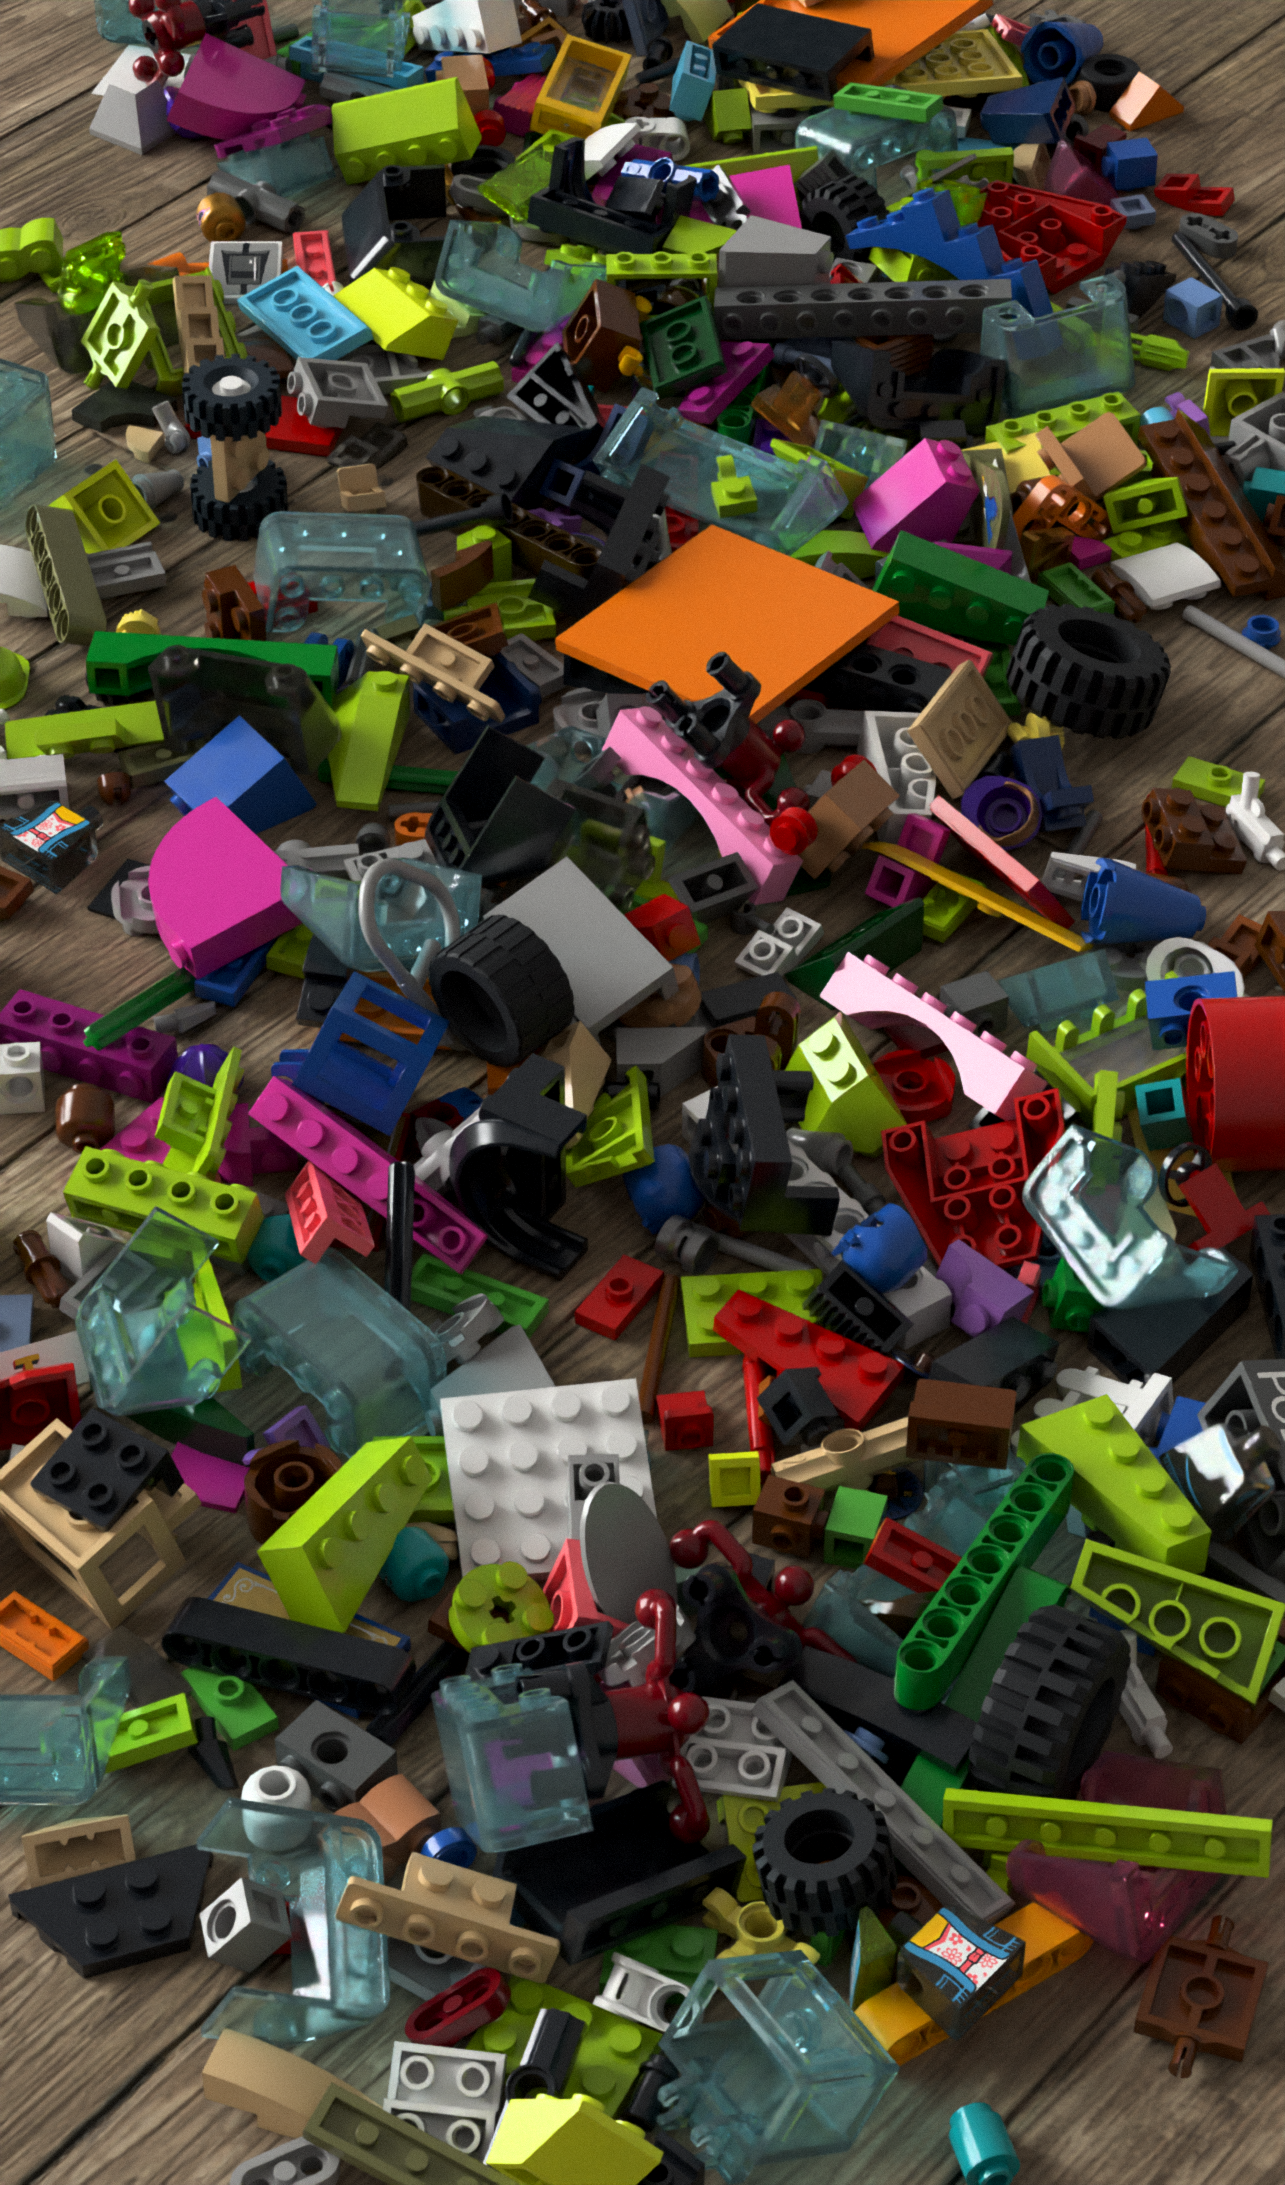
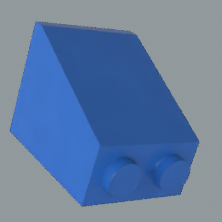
[165,715,317,834]

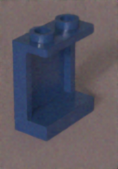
[413,652,542,755]

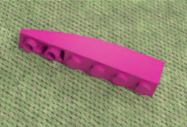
[248,1076,489,1274]

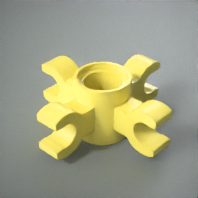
[702,1887,820,1996]

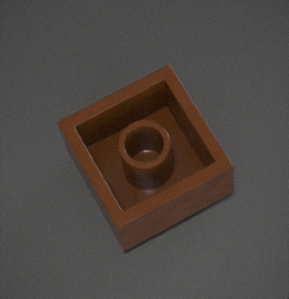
[562,278,643,393]

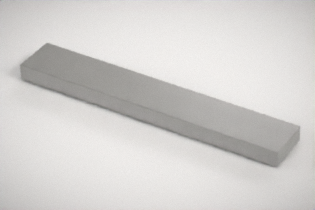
[752,1680,1015,1935]

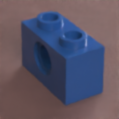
[1145,971,1238,1051]

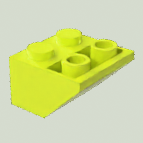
[486,2094,664,2185]

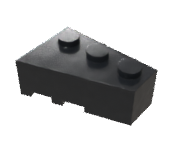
[506,342,606,462]
[928,1316,1060,1469]

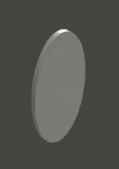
[885,153,977,207]
[580,1482,677,1624]

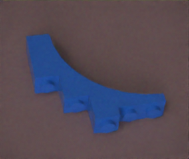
[846,188,1063,361]

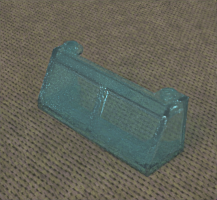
[592,387,849,556]

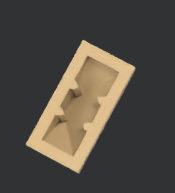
[1013,143,1052,191]
[22,1814,136,1888]

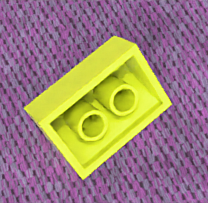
[333,267,459,360]

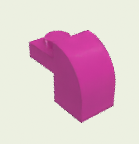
[865,813,951,907]
[217,1103,298,1186]

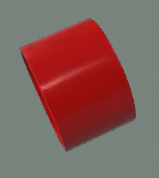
[1186,996,1285,1172]

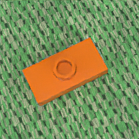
[0,1590,90,1682]

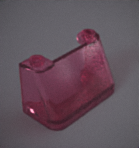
[1006,1751,1227,1962]

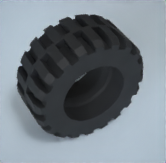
[1006,604,1171,739]
[968,1604,1131,1800]

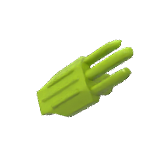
[1109,331,1190,371]
[817,383,856,430]

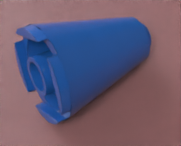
[1021,21,1103,86]
[1081,858,1206,945]

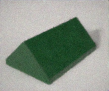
[784,897,925,1011]

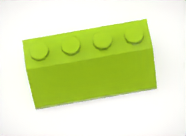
[331,77,482,185]

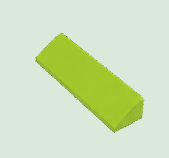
[683,146,819,194]

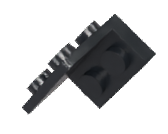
[30,1408,184,1532]

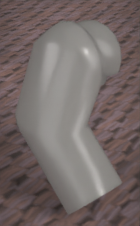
[1270,320,1285,361]
[152,400,191,454]

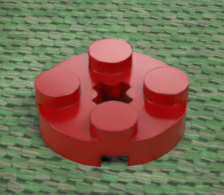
[874,1050,956,1124]

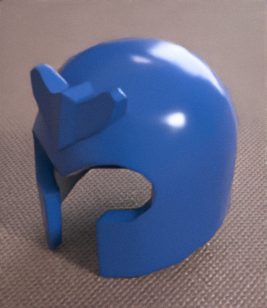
[622,1144,704,1234]
[831,1203,927,1294]

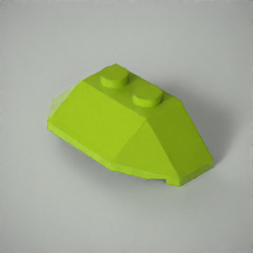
[784,1012,907,1158]

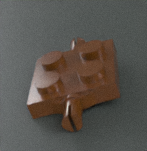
[1134,1915,1269,2078]

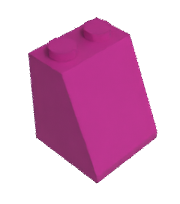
[852,438,980,553]

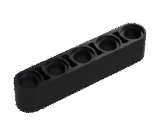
[161,1597,417,1716]

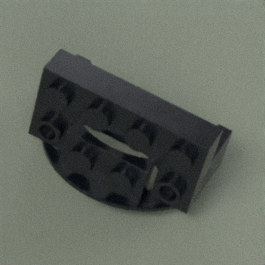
[527,137,697,254]
[528,464,671,619]
[689,1034,840,1236]
[449,1053,588,1281]

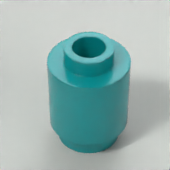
[948,2102,1020,2185]

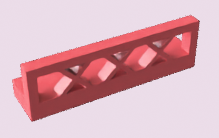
[285,1160,375,1264]

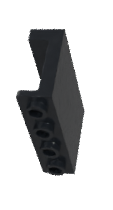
[712,3,875,102]
[492,1780,747,1966]

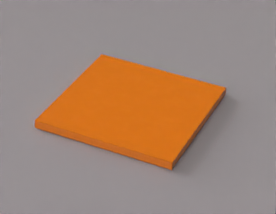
[707,0,993,92]
[555,524,899,724]

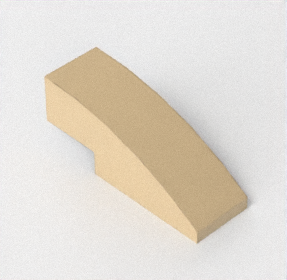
[202,2027,383,2139]

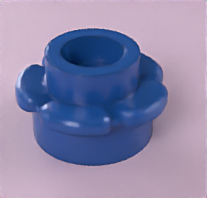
[1242,615,1281,650]

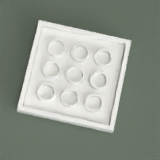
[440,1378,657,1581]

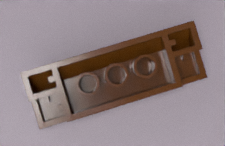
[1138,408,1285,601]

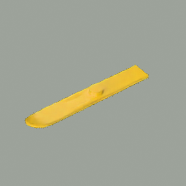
[862,841,1094,952]

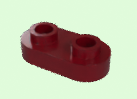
[405,1967,511,2048]

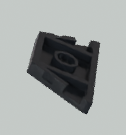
[8,1841,214,1979]

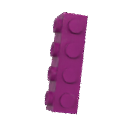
[0,989,178,1104]

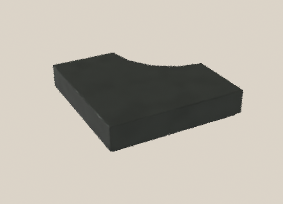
[72,381,178,433]

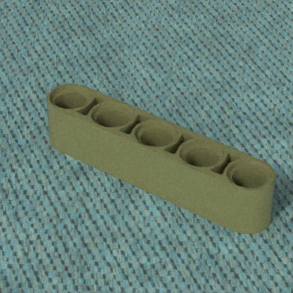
[25,504,106,647]

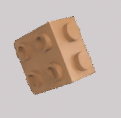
[1035,412,1147,502]

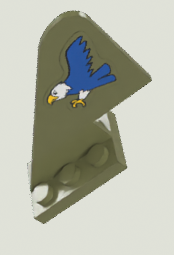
[952,448,1014,550]

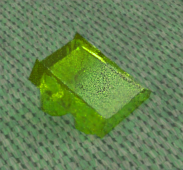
[477,143,553,222]
[56,231,129,317]

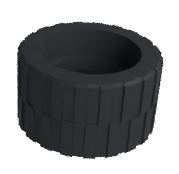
[428,914,575,1068]

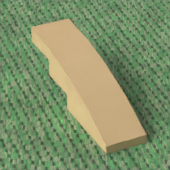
[172,275,225,374]

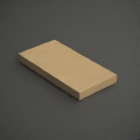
[907,659,1012,800]

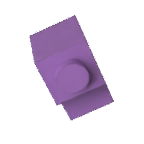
[935,1239,1034,1338]

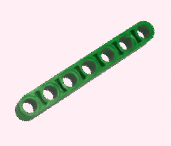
[893,1453,1074,1711]
[894,1565,1069,1875]

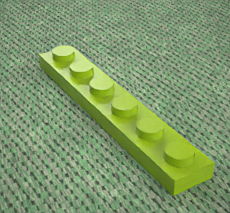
[943,1788,1273,1878]

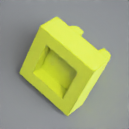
[708,1451,761,1507]

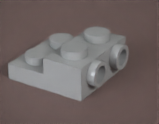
[287,357,388,428]

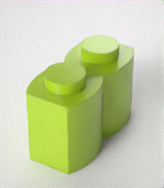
[0,218,64,282]

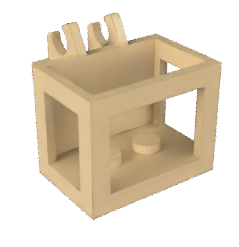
[0,1418,202,1631]

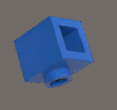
[1101,137,1158,191]

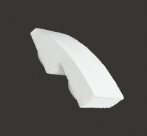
[734,907,824,977]

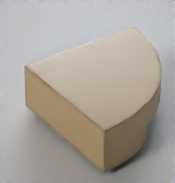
[126,425,165,463]

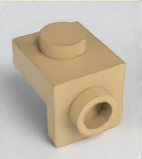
[337,463,386,517]

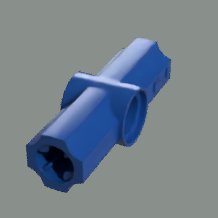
[621,157,720,203]

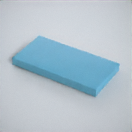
[237,266,374,360]

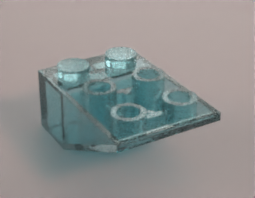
[216,133,336,197]

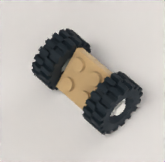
[182,354,288,542]

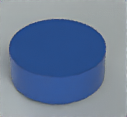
[420,1827,477,1868]

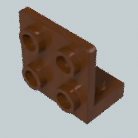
[906,1379,1017,1470]

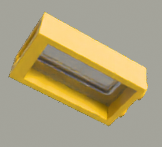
[529,34,632,139]

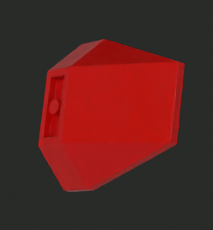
[954,180,1127,294]
[881,1088,1066,1269]

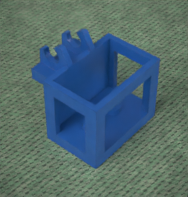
[271,971,450,1136]

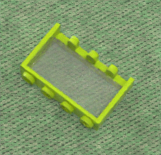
[1026,971,1186,1131]

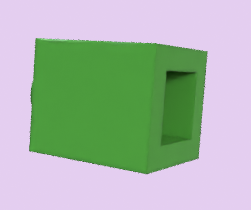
[823,1486,888,1573]

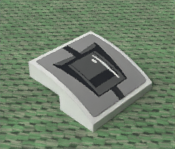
[209,241,283,304]

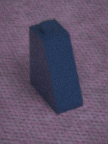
[980,77,1076,144]

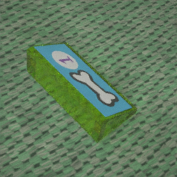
[849,1906,897,2018]

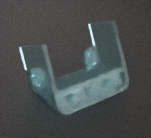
[75,1206,252,1417]
[197,1797,390,2048]

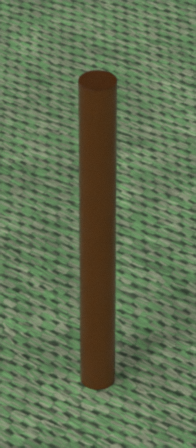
[638,1274,681,1424]

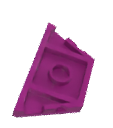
[214,104,332,159]

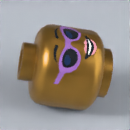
[196,193,246,243]

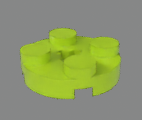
[449,1561,554,1653]

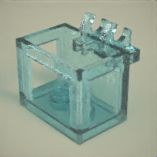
[656,1950,900,2185]

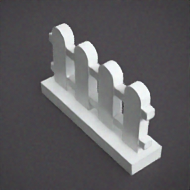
[988,1366,1174,1538]

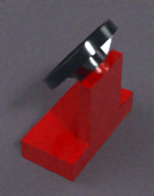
[1158,1142,1271,1268]

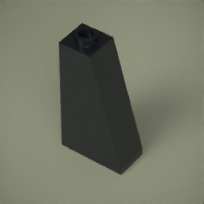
[1087,1247,1253,1386]

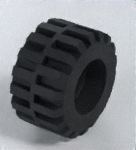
[800,174,890,264]
[752,1788,898,1937]

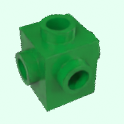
[1042,1254,1114,1333]

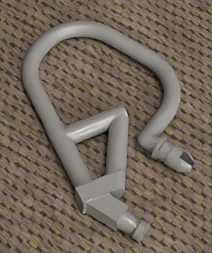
[359,858,475,1054]

